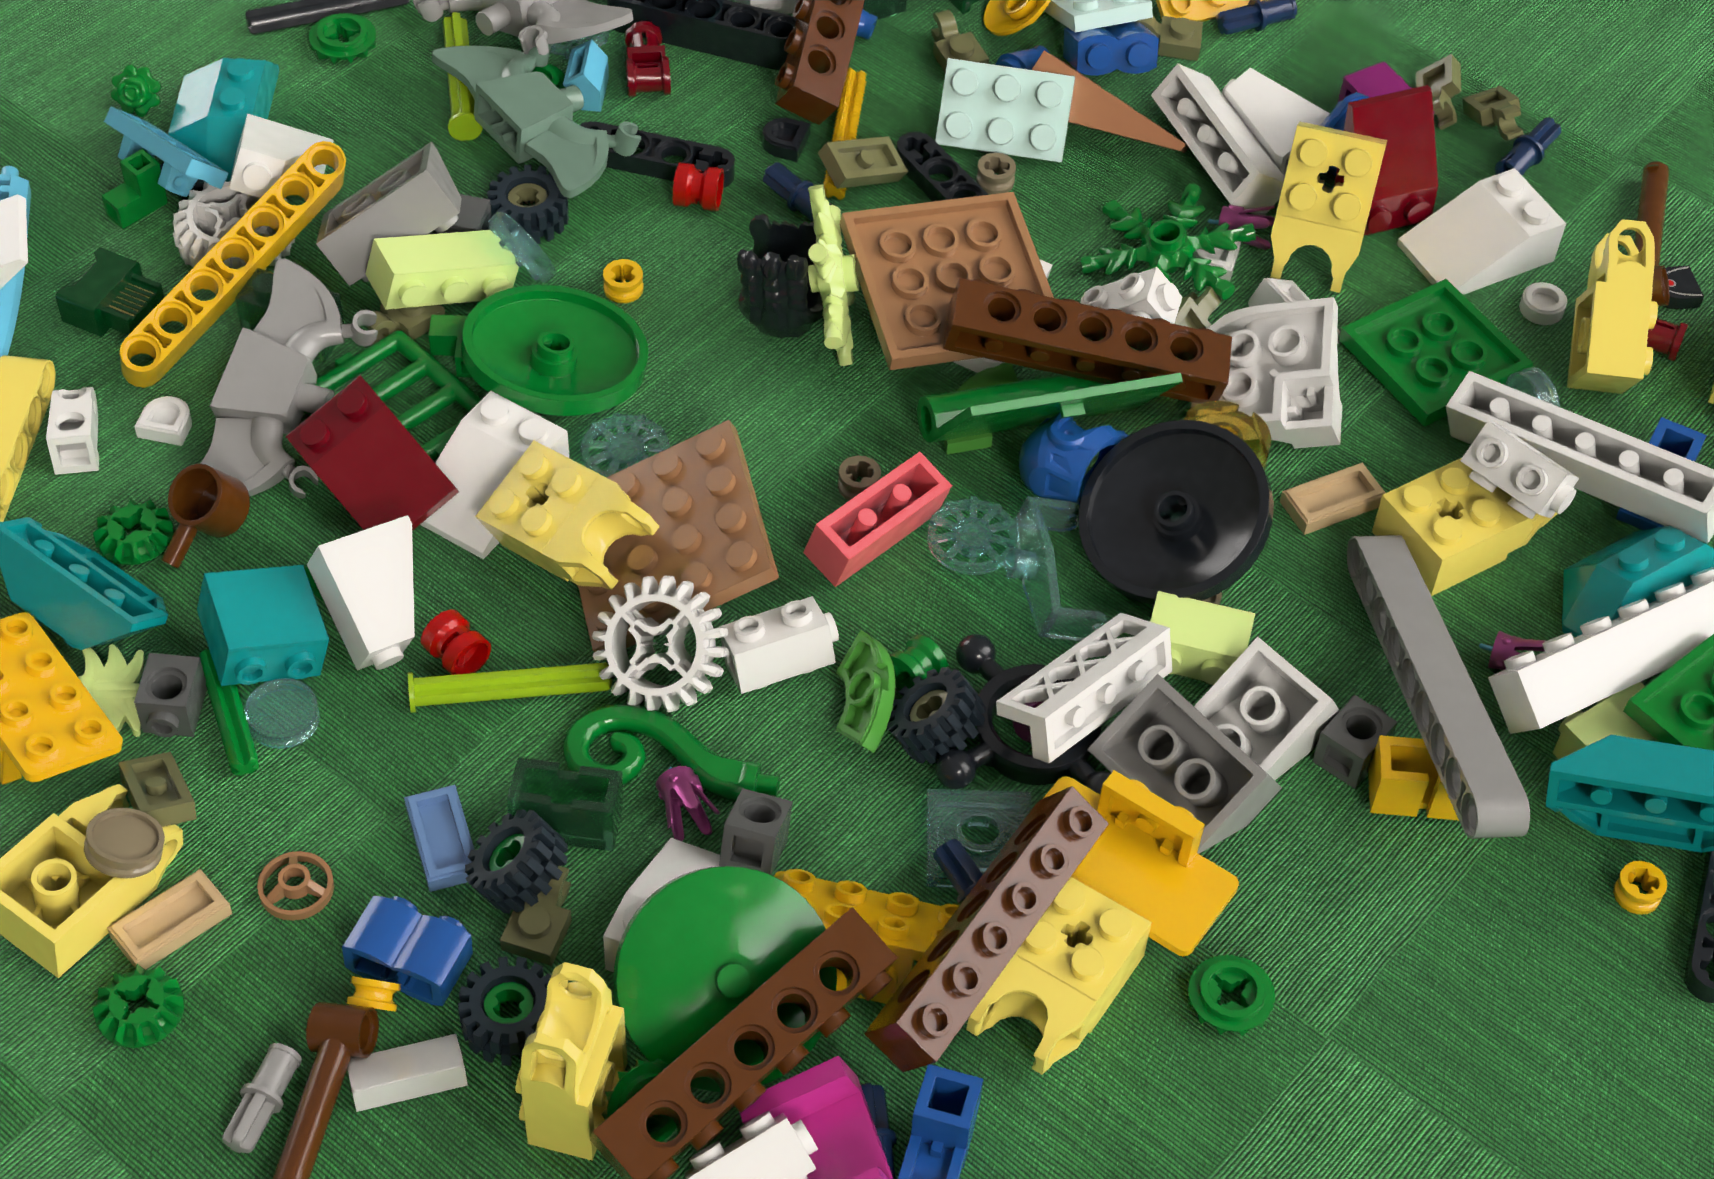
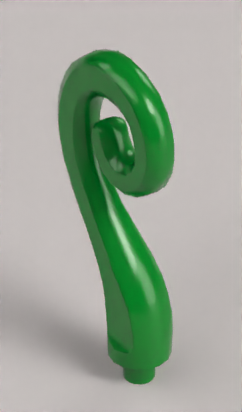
[563,704,780,801]

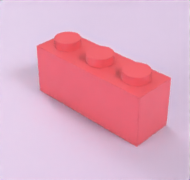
[803,451,952,587]

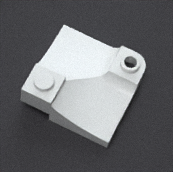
[1190,297,1342,449]

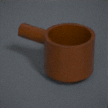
[161,464,250,568]

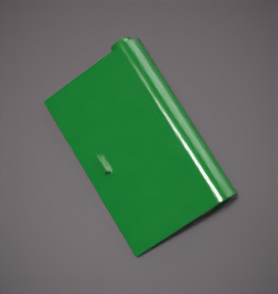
[917,373,1183,443]

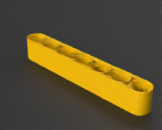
[120,141,346,388]

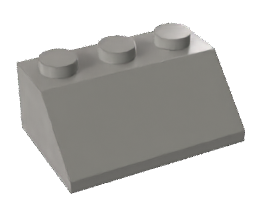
[316,142,462,286]
[1087,674,1282,854]

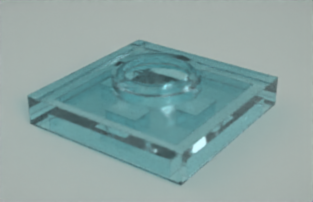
[926,789,1031,888]

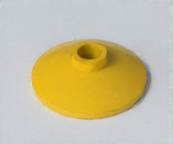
[983,0,1051,36]

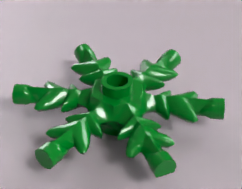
[1080,183,1256,300]

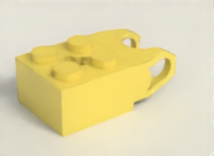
[1270,121,1387,293]
[1567,219,1658,394]
[475,440,659,590]
[1372,458,1558,596]
[0,784,183,978]
[966,877,1152,1075]
[515,962,627,1161]

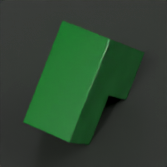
[102,149,168,229]
[428,315,472,378]

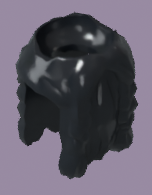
[737,214,824,338]

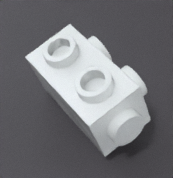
[1080,267,1183,341]
[1460,421,1579,519]
[719,596,839,694]
[684,1111,818,1179]

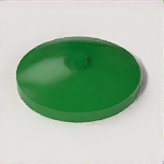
[461,285,648,416]
[613,866,837,1092]

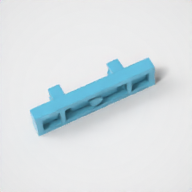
[104,106,229,197]

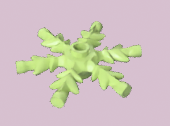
[808,184,860,366]

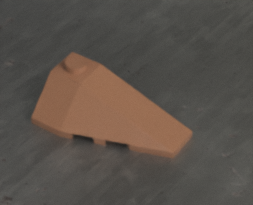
[1032,50,1189,153]

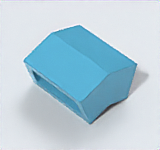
[563,39,609,112]

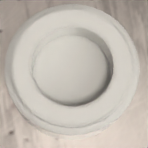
[1519,282,1567,325]

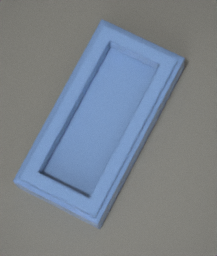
[404,785,474,892]

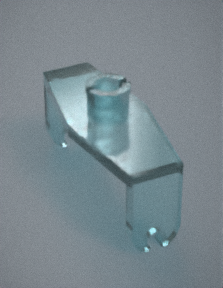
[1004,496,1108,641]

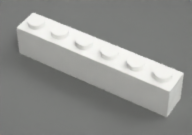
[1446,371,1714,544]
[1488,567,1714,734]

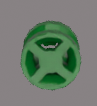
[890,634,948,690]

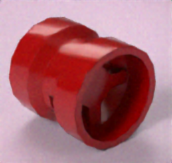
[672,162,724,212]
[421,609,491,675]

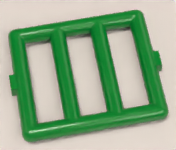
[304,330,482,460]

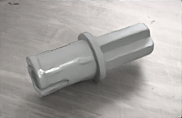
[222,1043,302,1154]

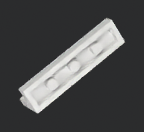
[996,613,1172,763]

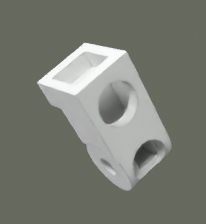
[46,387,100,475]

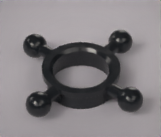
[935,634,1111,794]

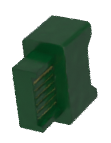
[56,247,164,337]

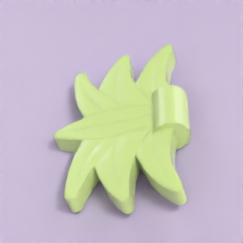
[78,644,144,737]

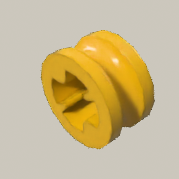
[603,259,644,303]
[1613,861,1667,915]
[346,976,401,1012]

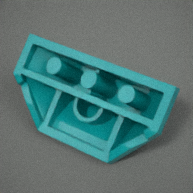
[168,58,279,182]
[0,517,168,650]
[1562,525,1714,638]
[1545,735,1714,853]

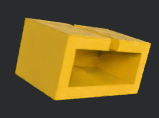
[1368,735,1459,821]

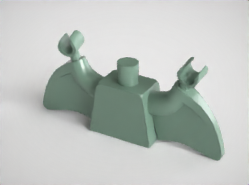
[432,44,641,198]

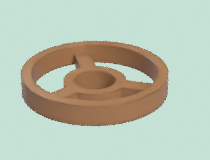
[257,851,334,921]

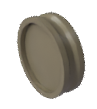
[84,808,165,878]

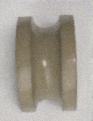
[976,152,1016,194]
[838,455,881,501]

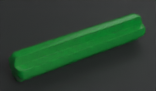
[199,649,259,777]

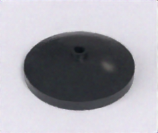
[1078,420,1274,605]

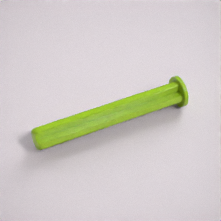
[442,12,483,141]
[408,662,612,713]

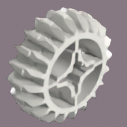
[173,181,295,275]
[592,576,729,712]

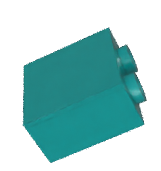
[197,565,329,686]

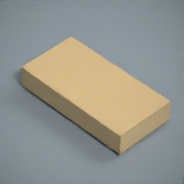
[1280,462,1386,535]
[107,869,232,970]

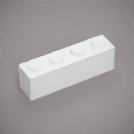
[1151,63,1285,215]

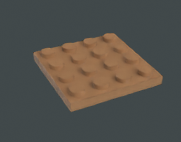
[840,192,1054,370]
[578,420,779,652]

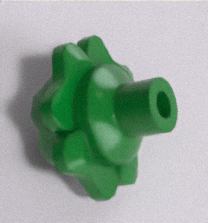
[111,64,162,117]

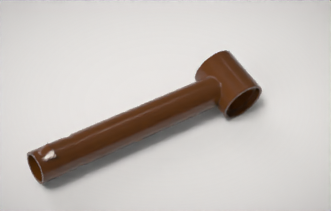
[1634,161,1670,307]
[273,1002,379,1179]

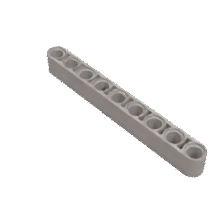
[1347,535,1530,839]

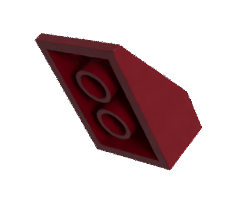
[1334,85,1438,236]
[285,375,459,531]

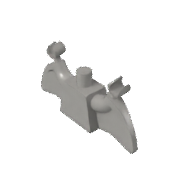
[413,0,634,55]
[200,258,378,498]

